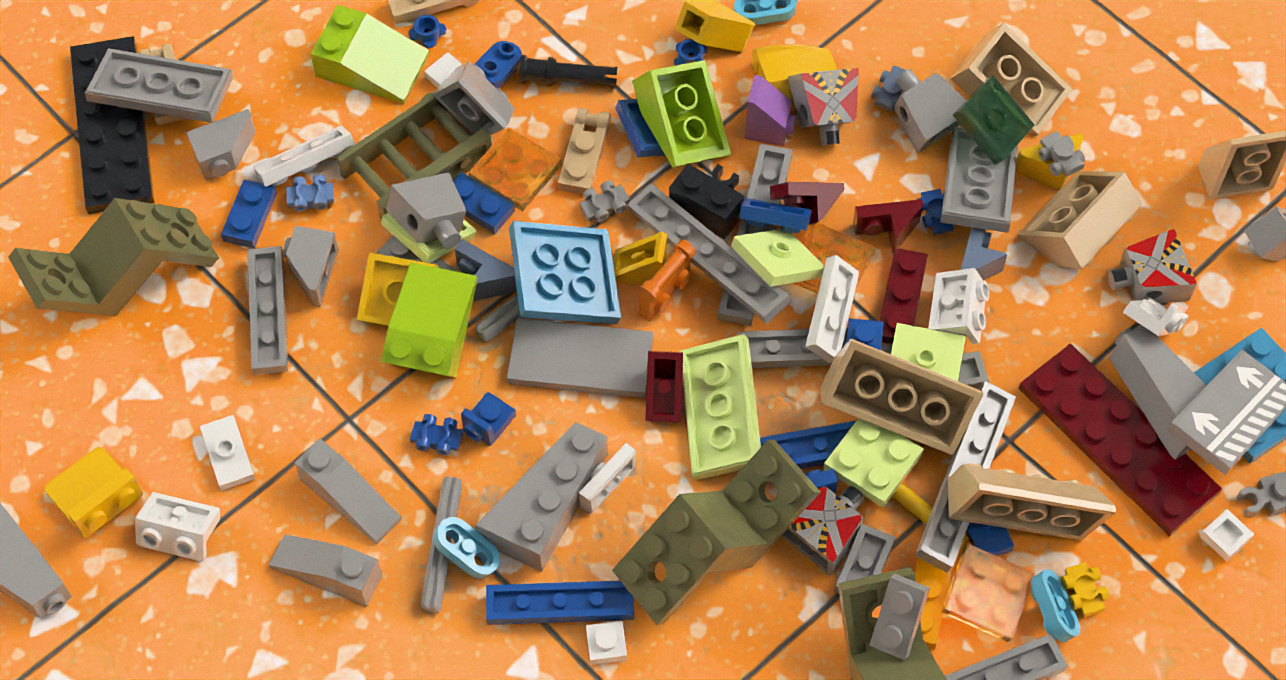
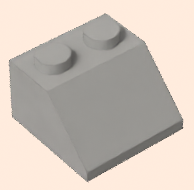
[432,61,515,135]

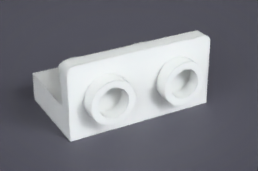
[928,268,990,344]
[1123,298,1189,336]
[135,492,220,562]

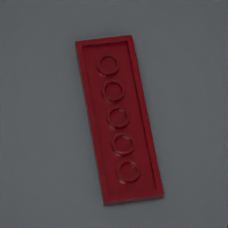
[1019,343,1222,537]

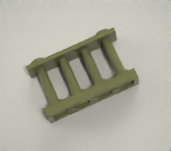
[337,91,493,220]

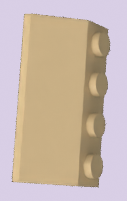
[820,339,984,455]
[948,463,1116,540]

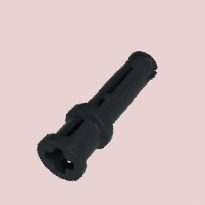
[519,54,618,87]

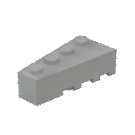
[476,422,608,572]

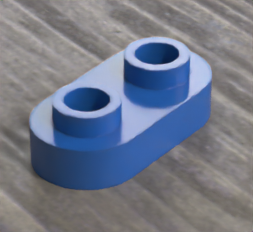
[474,41,522,89]

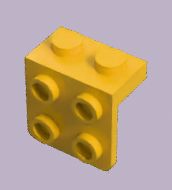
[45,447,143,539]

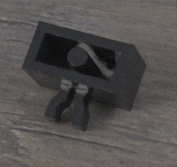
[669,164,744,240]

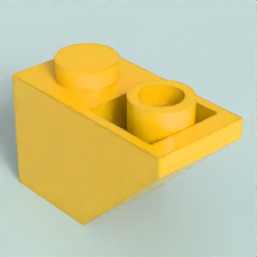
[674,0,755,52]

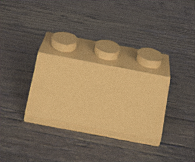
[1018,171,1143,269]

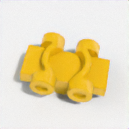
[1061,562,1110,617]

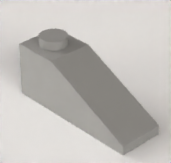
[294,438,402,544]
[268,534,383,607]

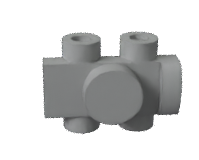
[1038,131,1085,177]
[580,180,630,222]

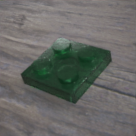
[953,75,1035,165]

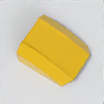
[752,44,837,110]

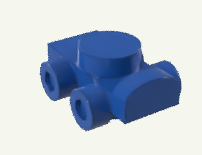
[917,189,954,235]
[410,414,463,455]

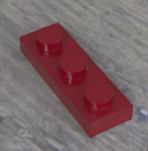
[880,248,928,345]

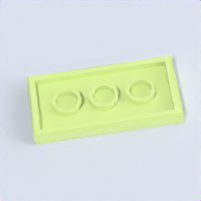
[680,334,761,481]

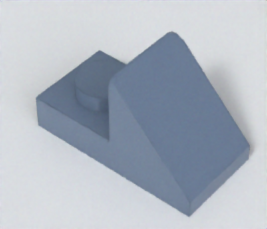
[961,227,1007,280]
[454,239,517,301]

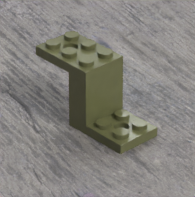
[8,198,219,316]
[612,439,820,625]
[838,567,947,680]

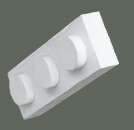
[253,125,355,187]
[805,255,859,363]

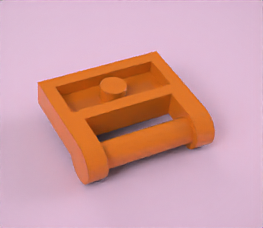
[639,239,696,321]

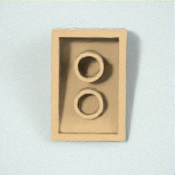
[950,23,1073,136]
[1198,131,1286,200]

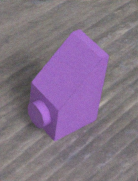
[745,75,796,146]

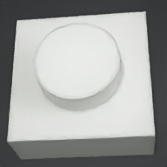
[1200,509,1254,562]
[586,621,627,665]

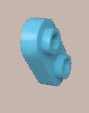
[734,0,797,25]
[433,517,500,579]
[1030,569,1080,642]

